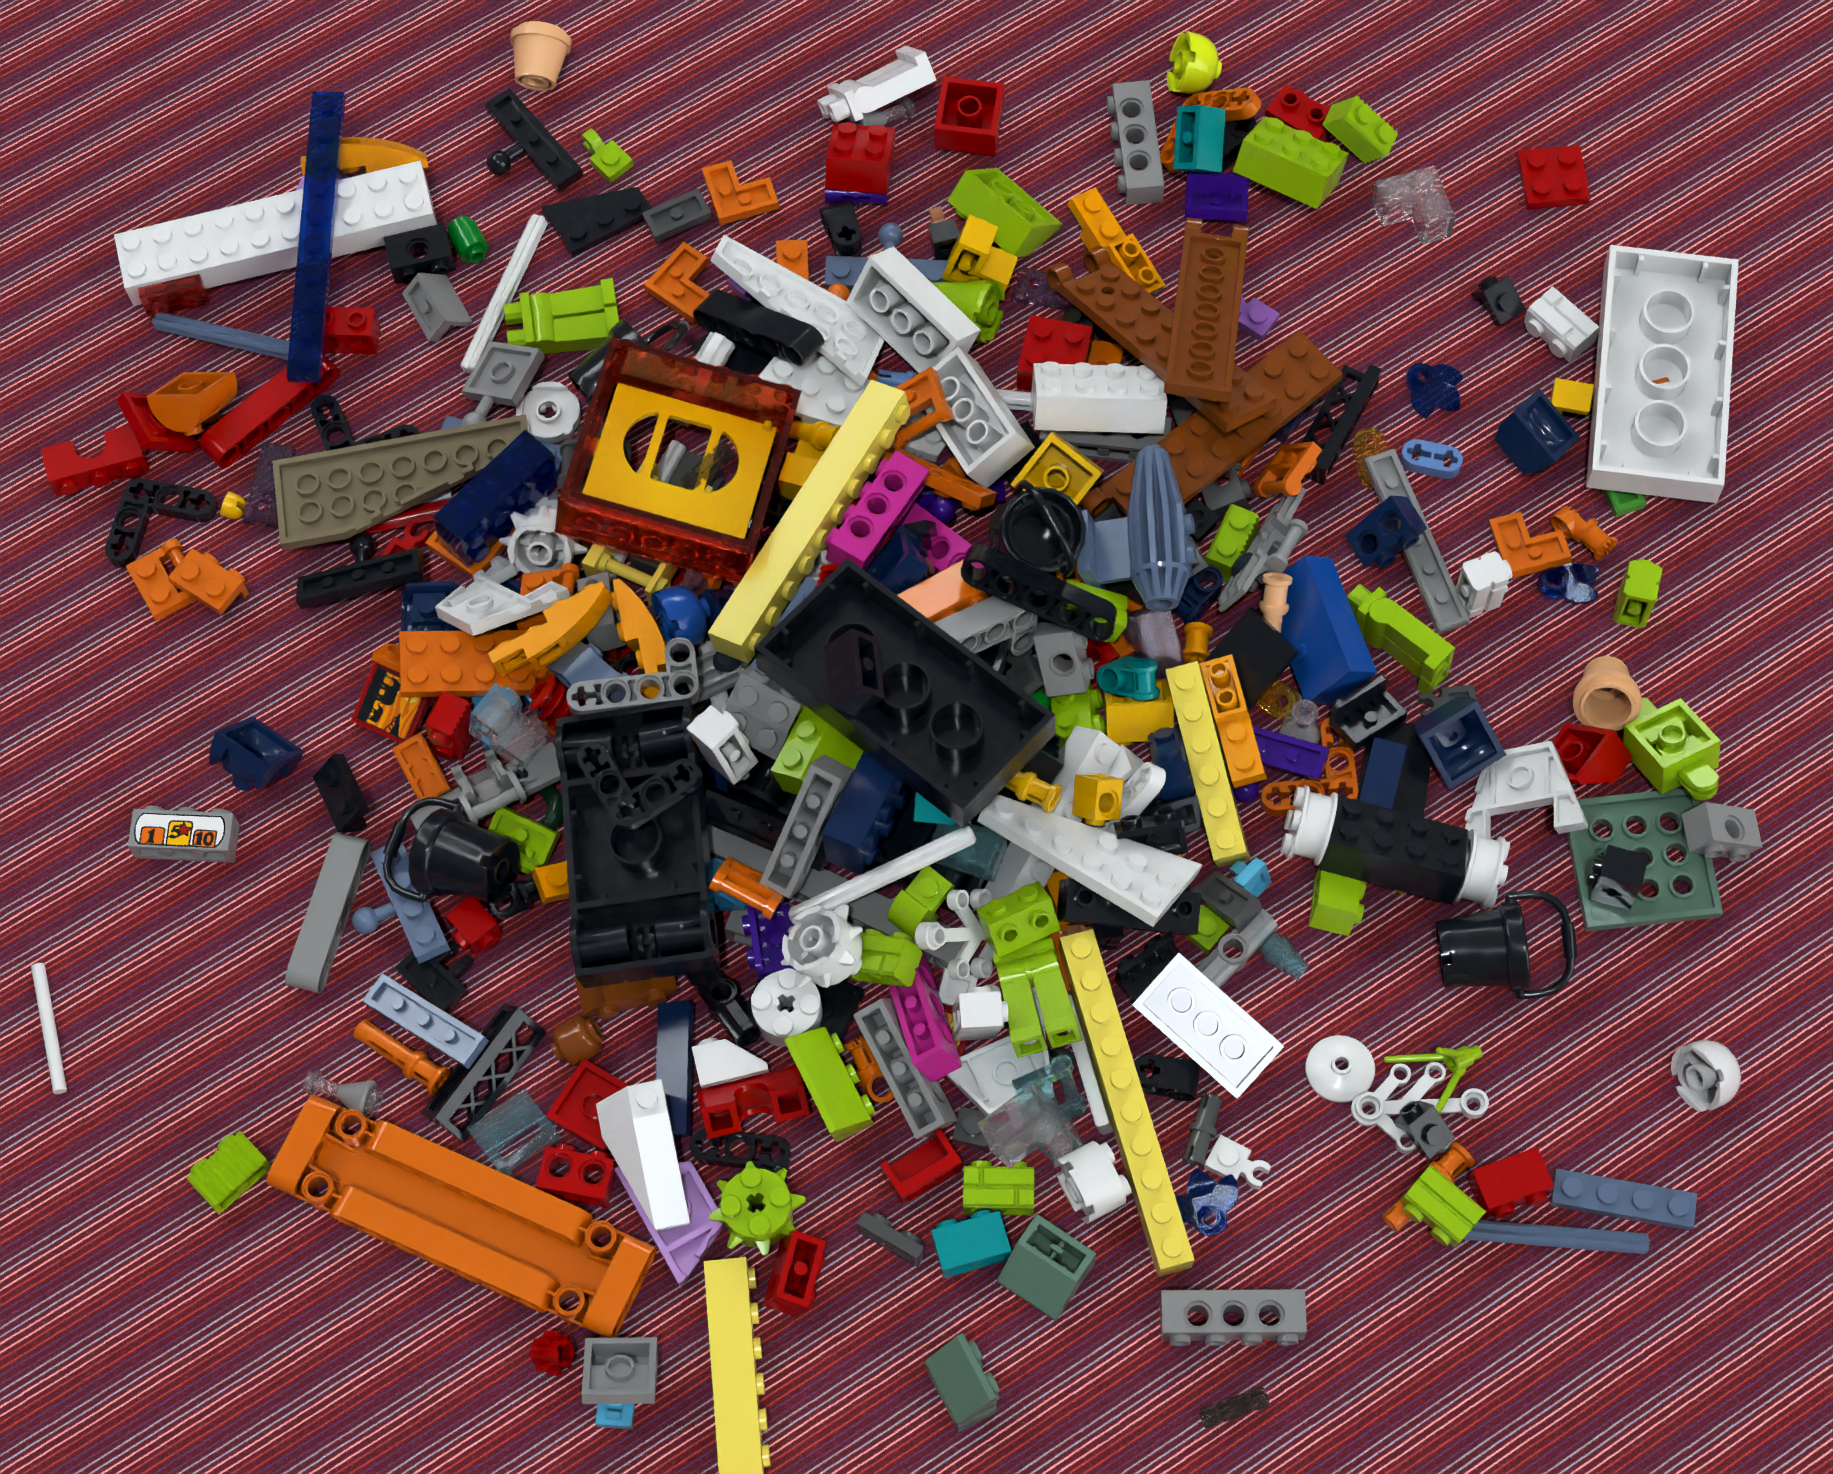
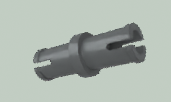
[1182,1093,1223,1167]

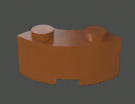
[574,976,678,1020]

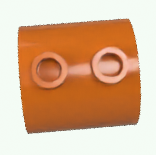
[146,372,237,436]

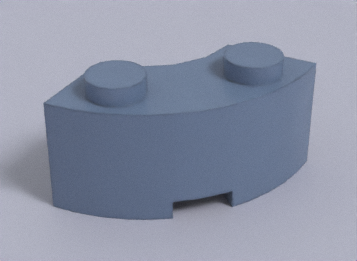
[547,642,630,705]

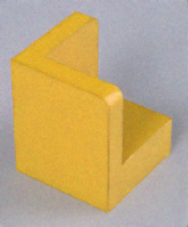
[1550,378,1594,415]

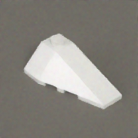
[596,1079,690,1231]

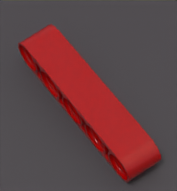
[199,350,339,468]

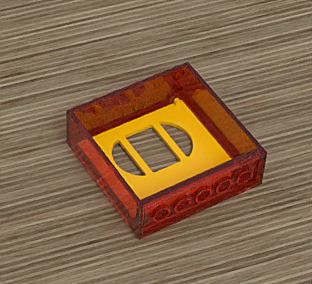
[554,337,802,584]

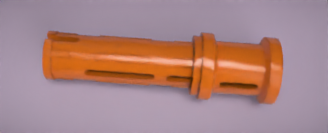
[353,1019,451,1096]
[1381,1141,1476,1232]

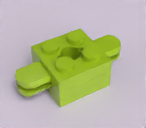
[1623,698,1721,800]

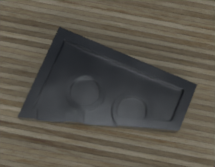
[542,187,652,258]

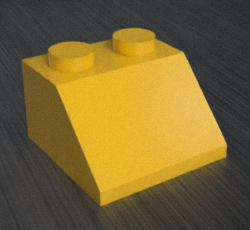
[1011,431,1104,505]
[1102,679,1174,746]

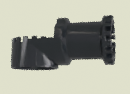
[486,877,541,918]

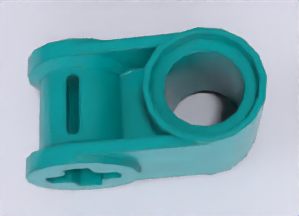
[1096,656,1160,700]

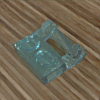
[1012,1054,1087,1135]
[468,1088,561,1176]

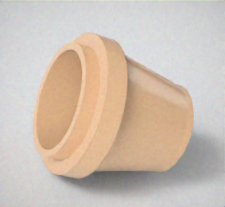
[510,21,572,91]
[1573,656,1642,731]

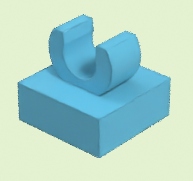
[1229,857,1272,898]
[595,1404,635,1429]

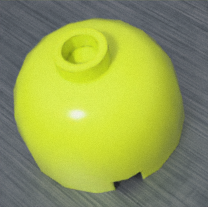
[1167,31,1222,94]

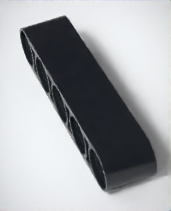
[693,289,824,366]
[961,544,1117,642]

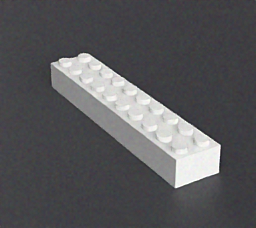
[114,160,437,306]

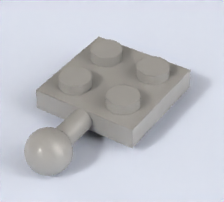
[461,341,545,426]

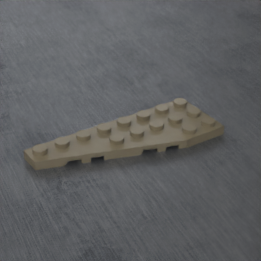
[272,414,531,550]

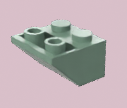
[997,1214,1096,1321]
[925,1333,1000,1432]

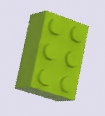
[1233,116,1349,209]

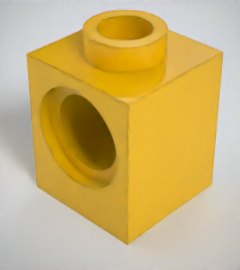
[1072,773,1123,826]

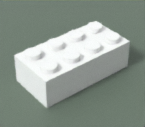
[846,246,981,373]
[925,346,1035,488]
[1031,361,1167,434]
[1132,952,1284,1099]

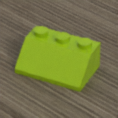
[947,168,1063,257]
[771,705,864,795]
[784,1027,876,1143]

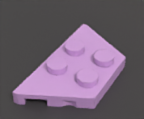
[614,1162,726,1286]

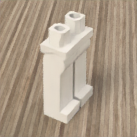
[817,45,936,123]

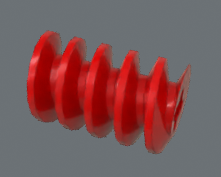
[528,674,584,729]

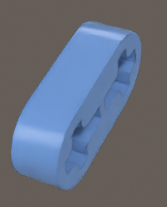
[1401,439,1463,479]

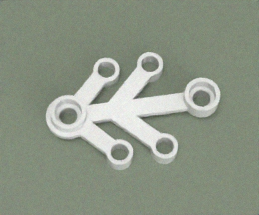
[915,888,995,980]
[1351,1062,1489,1154]

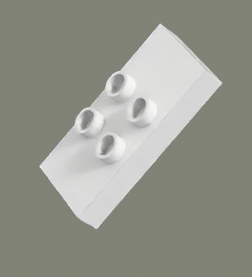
[1586,245,1739,503]

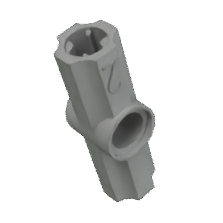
[1197,909,1278,988]

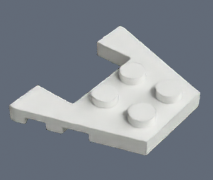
[435,555,570,636]
[1464,741,1588,839]
[946,987,1053,1120]

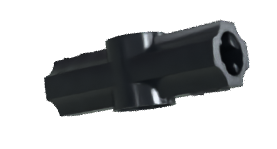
[684,969,761,1047]

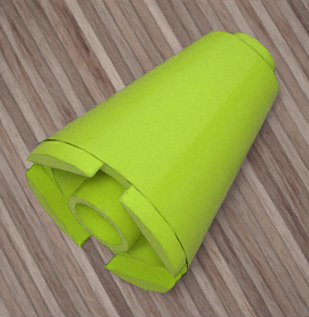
[931,280,1005,343]

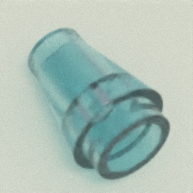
[1258,931,1310,981]

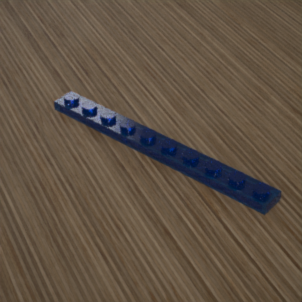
[286,92,346,383]

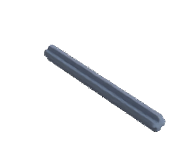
[152,311,321,366]
[1464,1220,1650,1254]

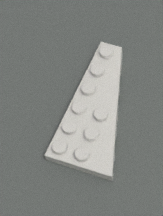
[710,235,885,387]
[741,351,948,462]
[977,794,1202,927]

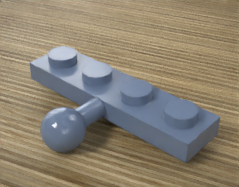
[824,223,949,291]
[352,842,450,964]

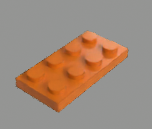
[399,630,535,697]

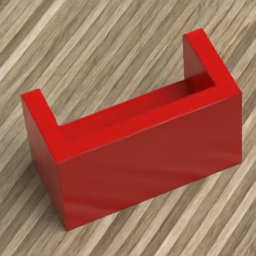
[880,1128,962,1207]

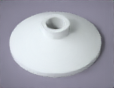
[1305,1035,1375,1103]

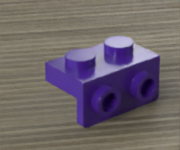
[1184,171,1249,222]
[742,904,796,979]

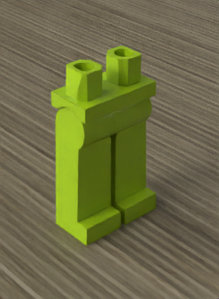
[503,278,619,354]
[1347,584,1455,693]
[992,936,1083,1059]

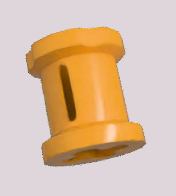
[1181,622,1213,664]

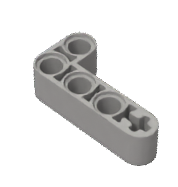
[934,596,1038,656]
[566,637,700,716]

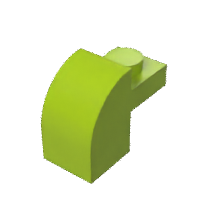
[887,865,955,942]

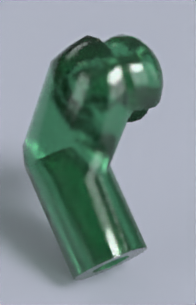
[539,784,564,831]

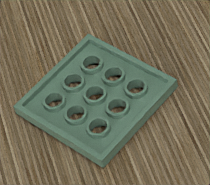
[1566,788,1723,932]

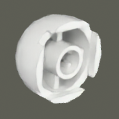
[1671,1040,1741,1112]

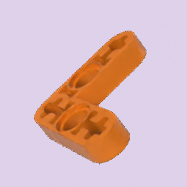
[1160,87,1262,173]
[1260,717,1358,816]

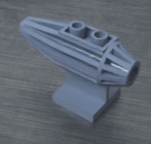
[1077,444,1197,611]

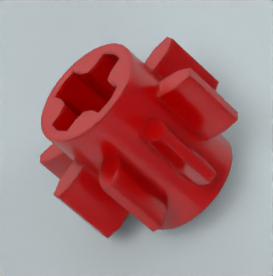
[530,1331,575,1376]

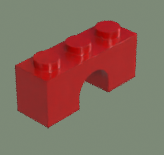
[41,425,150,496]
[696,1066,810,1139]

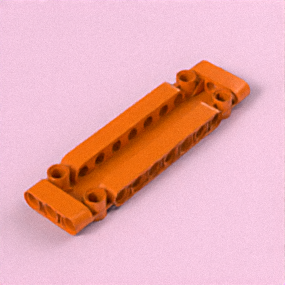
[266,1094,657,1338]

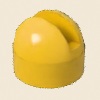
[220,491,247,520]

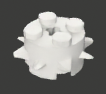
[499,504,588,574]
[781,903,863,988]

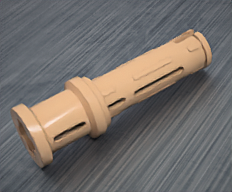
[1259,572,1293,633]

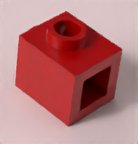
[446,898,502,955]

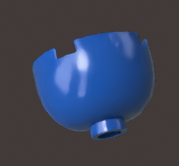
[651,586,711,654]

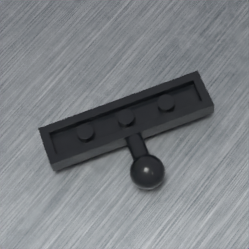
[485,88,583,192]
[296,533,424,609]

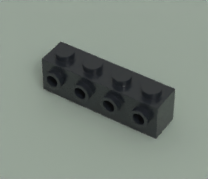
[1056,878,1201,936]

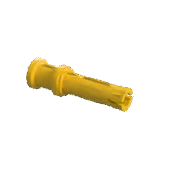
[772,416,842,450]
[1004,771,1062,814]

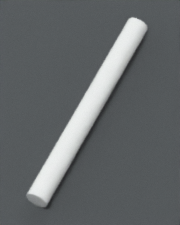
[31,963,67,1094]

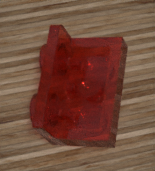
[138,274,210,317]

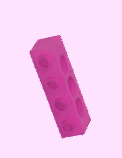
[825,450,930,571]
[893,502,993,598]
[888,955,962,1083]

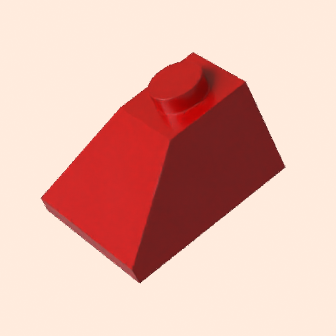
[1552,723,1633,785]

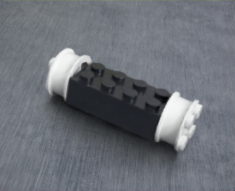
[1280,785,1510,910]

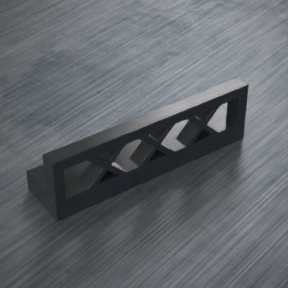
[1302,364,1382,485]
[705,786,830,872]
[421,1004,547,1143]

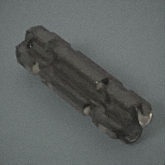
[680,443,734,490]
[1199,1387,1269,1428]

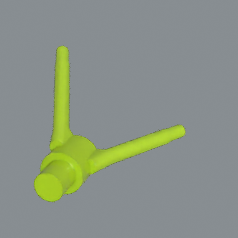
[1384,1045,1482,1114]

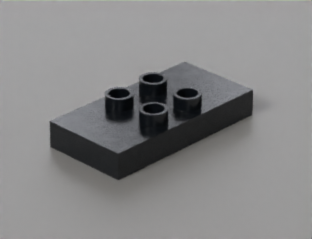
[754,558,1055,828]

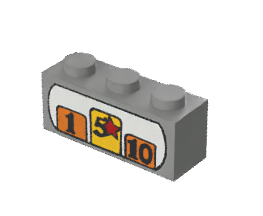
[128,806,240,863]

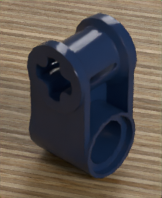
[1168,565,1223,625]

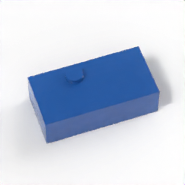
[1261,555,1377,705]

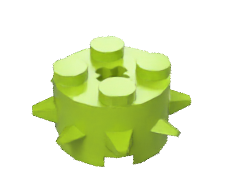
[709,1161,806,1256]

